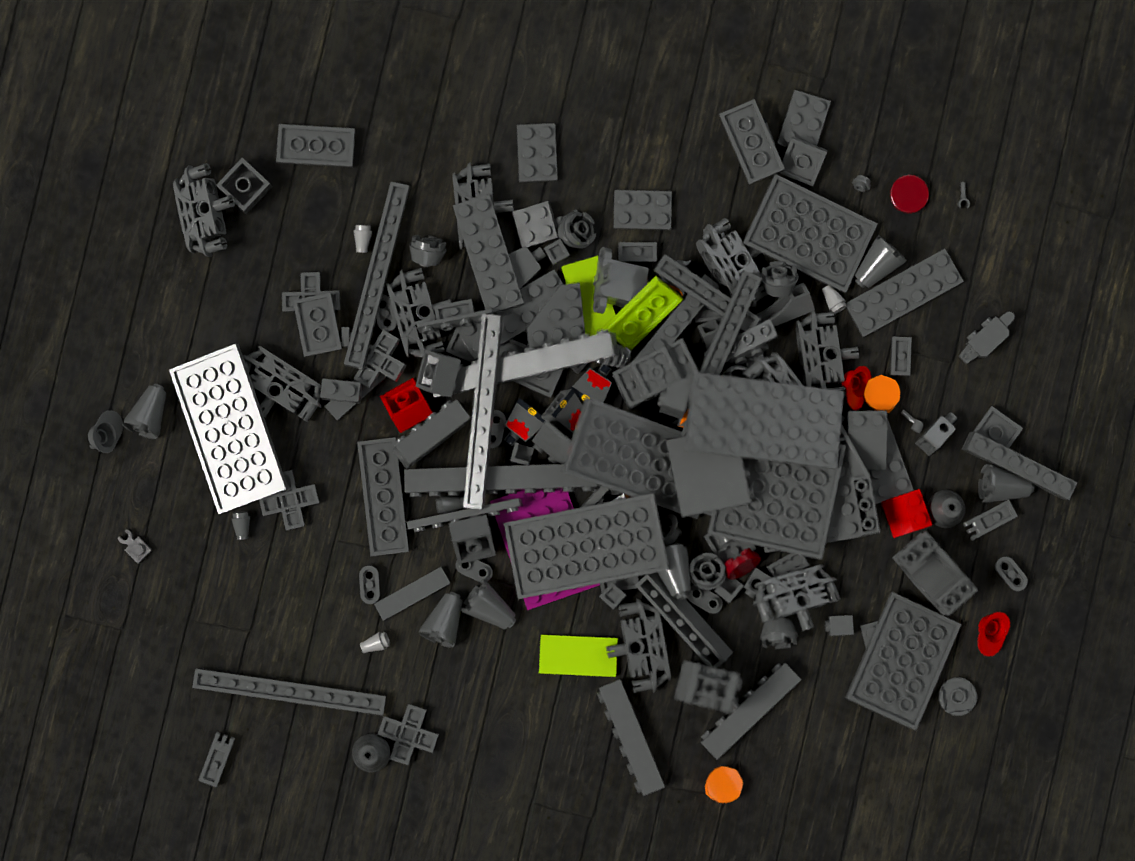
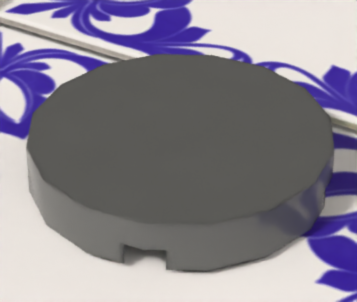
[938,677,977,716]

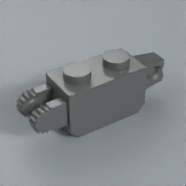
[959,311,1015,364]

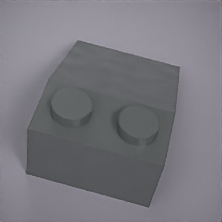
[846,411,887,470]
[532,421,571,464]

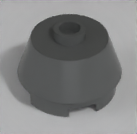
[558,211,596,248]
[409,235,447,267]
[760,261,799,297]
[689,553,726,590]
[760,618,798,649]

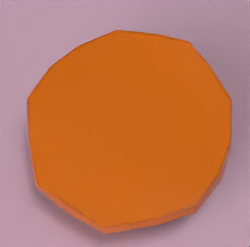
[863,375,900,413]
[705,766,743,803]

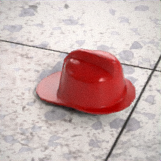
[842,366,871,410]
[978,612,1010,657]

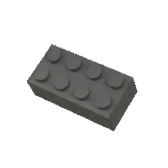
[393,400,471,469]

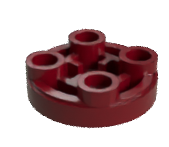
[890,175,929,214]
[725,548,761,580]

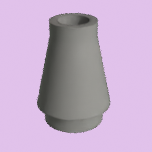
[353,225,372,253]
[822,285,847,314]
[360,632,390,653]

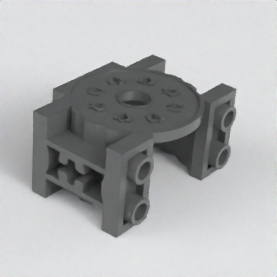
[612,339,699,410]
[892,531,977,616]
[674,660,742,713]

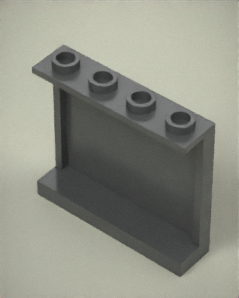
[666,437,755,517]

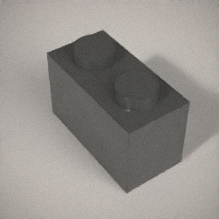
[320,378,363,404]

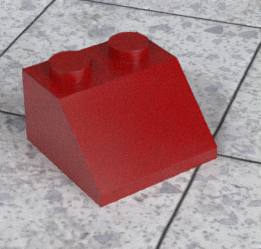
[380,378,432,433]
[881,489,932,538]

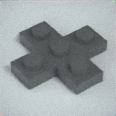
[282,272,340,312]
[354,330,406,389]
[259,470,320,531]
[378,704,439,765]

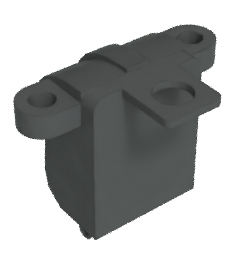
[593,247,649,314]

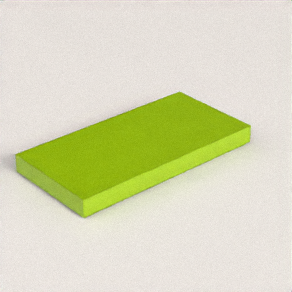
[561,256,615,336]
[602,276,683,350]
[539,635,618,677]

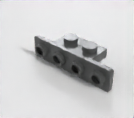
[417,299,494,334]
[704,319,778,365]

